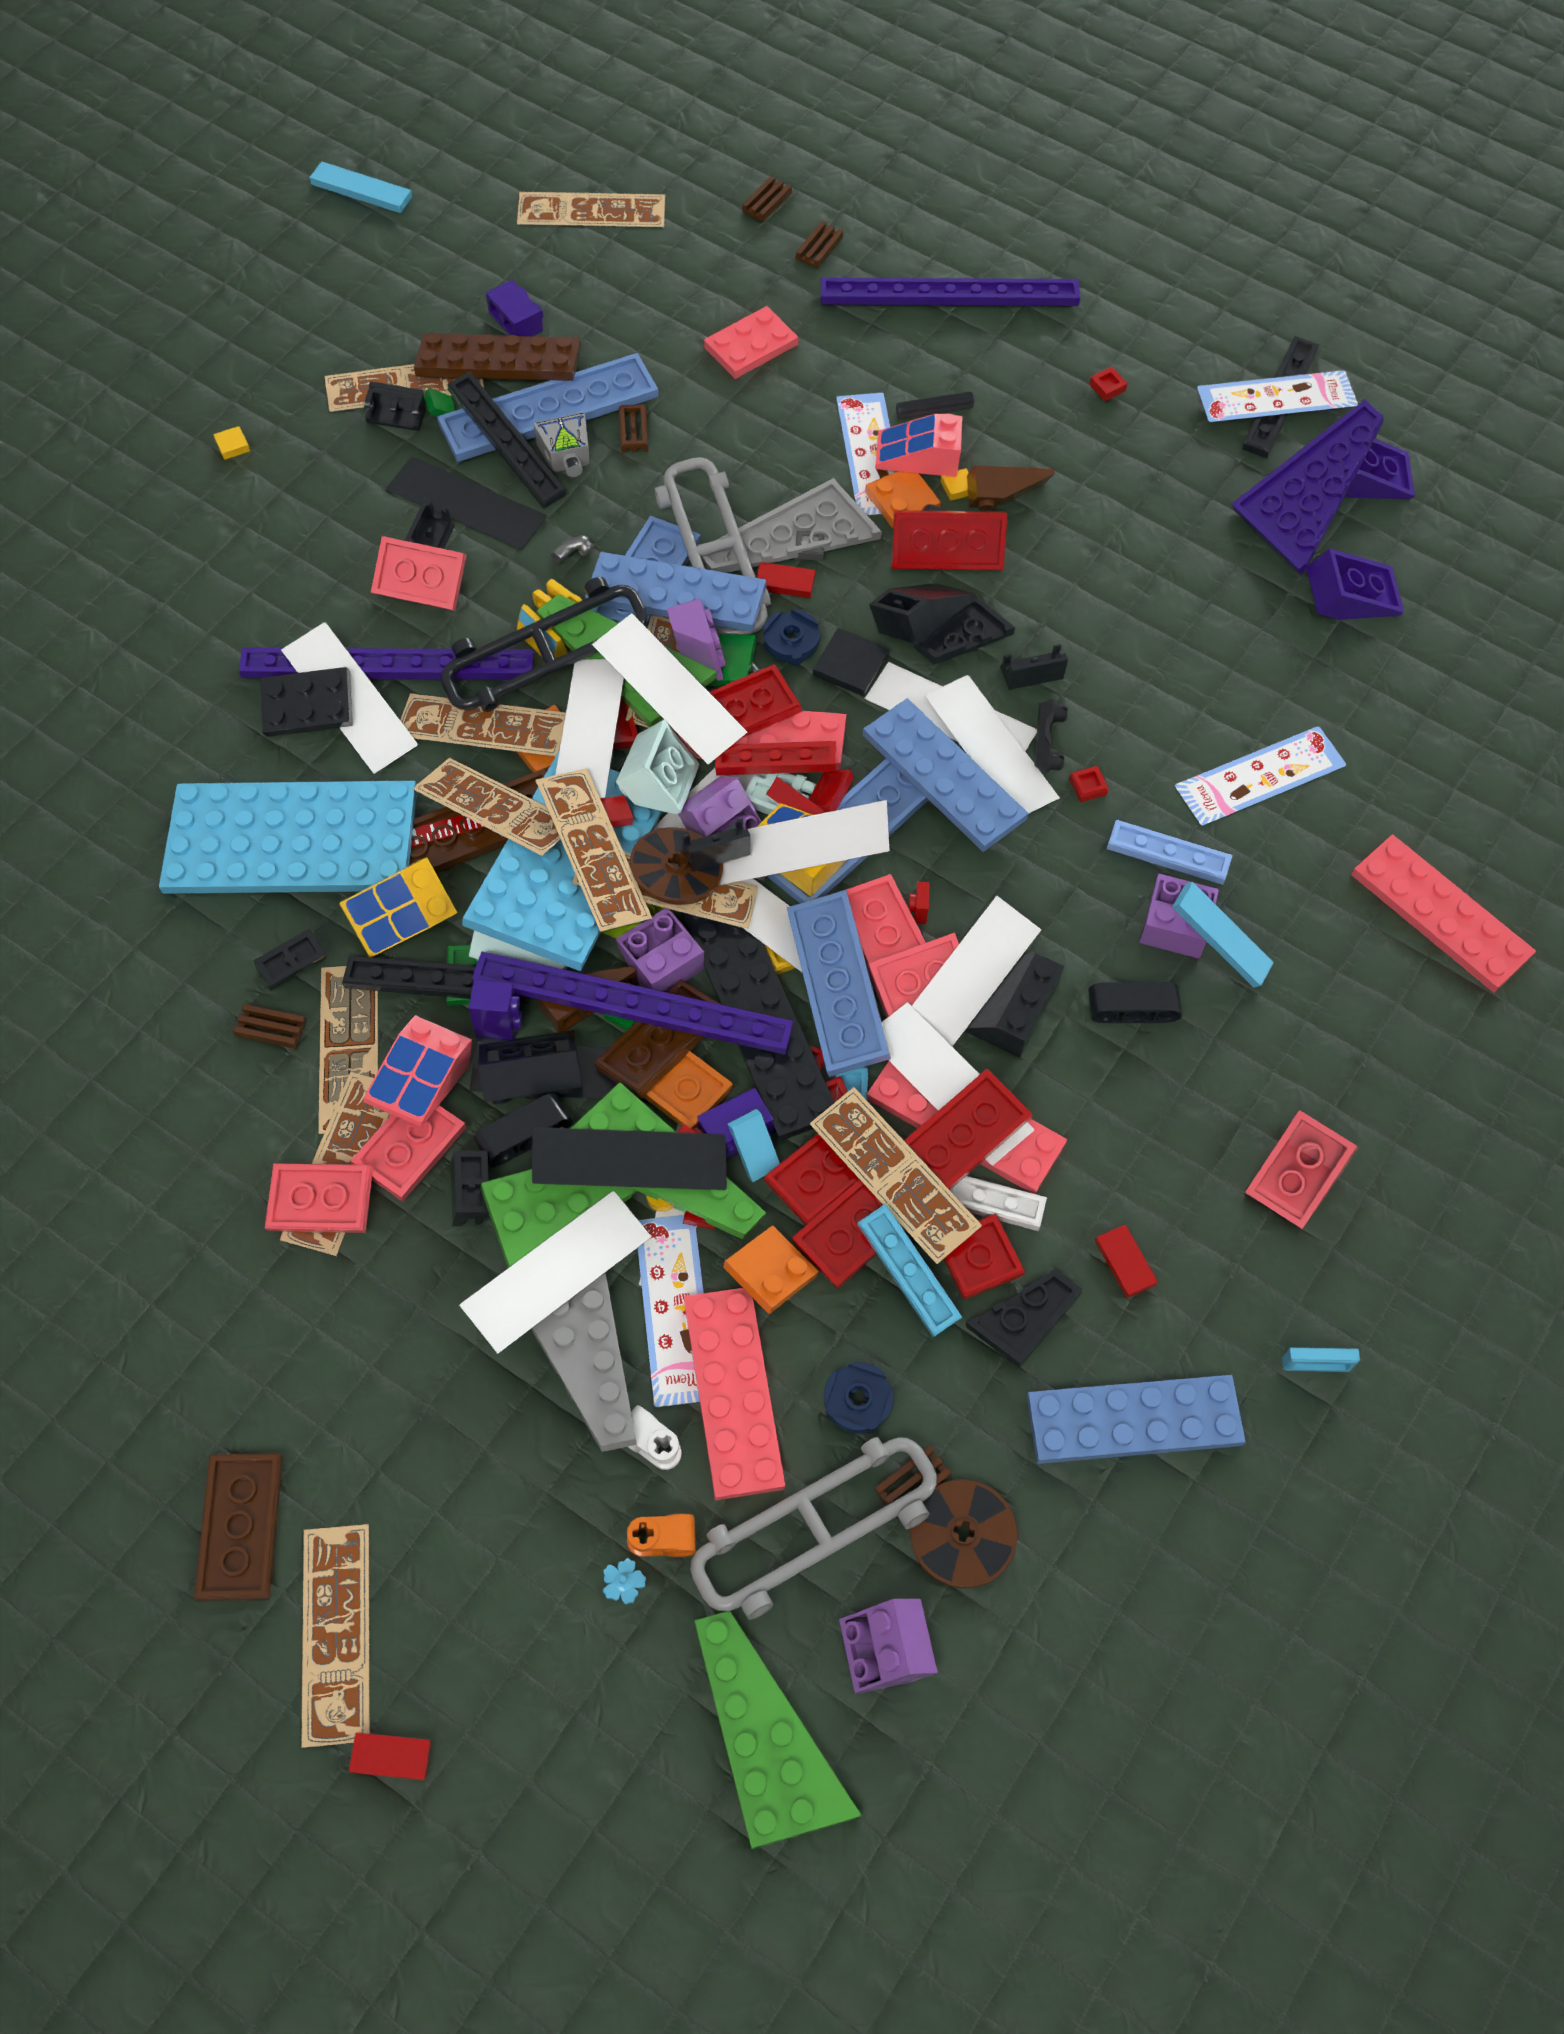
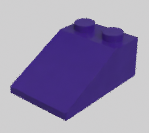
[1345,439,1415,499]
[1307,548,1404,620]

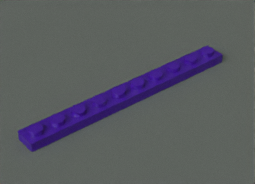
[820,277,1080,306]
[239,648,534,680]
[472,951,793,1055]

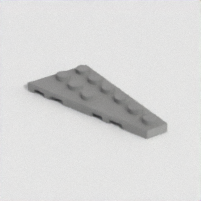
[701,478,882,573]
[532,1273,637,1452]

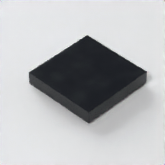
[813,628,890,697]

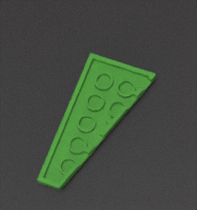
[536,594,717,727]
[570,1083,766,1239]
[481,1169,637,1268]
[695,1611,862,1850]

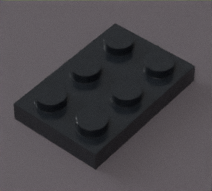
[260,667,353,737]

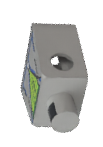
[534,412,590,477]

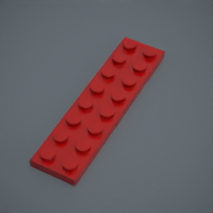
[792,1069,1033,1289]

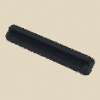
[896,392,974,419]

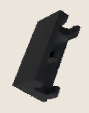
[364,381,426,431]
[405,500,454,549]
[1000,644,1068,690]
[682,818,751,872]
[253,929,326,991]
[451,1151,489,1226]

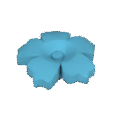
[603,1558,646,1605]

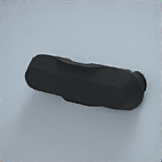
[1034,699,1068,773]

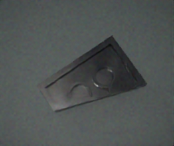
[914,596,1015,664]
[966,1269,1082,1368]

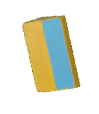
[517,604,567,658]

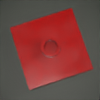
[943,1214,1025,1300]

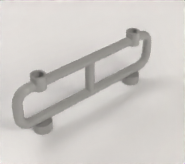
[654,457,771,635]
[690,1437,937,1620]

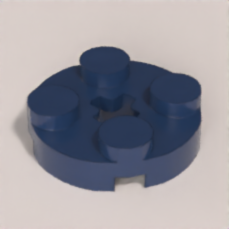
[763,609,820,665]
[824,1362,894,1434]

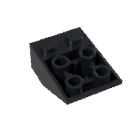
[869,583,976,645]

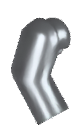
[550,535,593,564]

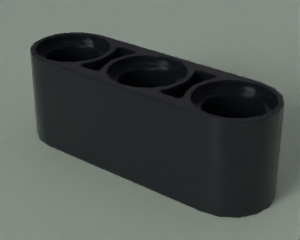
[1088,982,1182,1023]
[474,1093,573,1167]

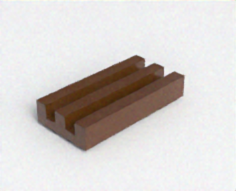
[742,176,792,222]
[796,221,843,269]
[619,404,648,453]
[233,1004,307,1049]
[874,1445,952,1518]

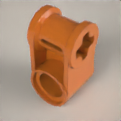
[627,1514,696,1557]

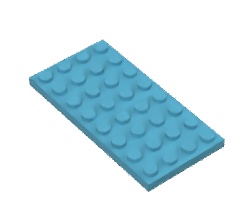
[462,750,663,971]
[159,781,417,894]

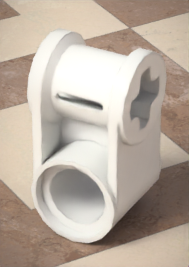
[628,1405,682,1470]

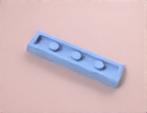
[1107,820,1233,885]

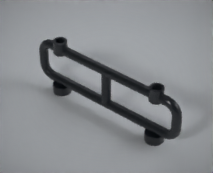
[441,577,648,712]

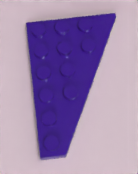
[1232,400,1384,575]

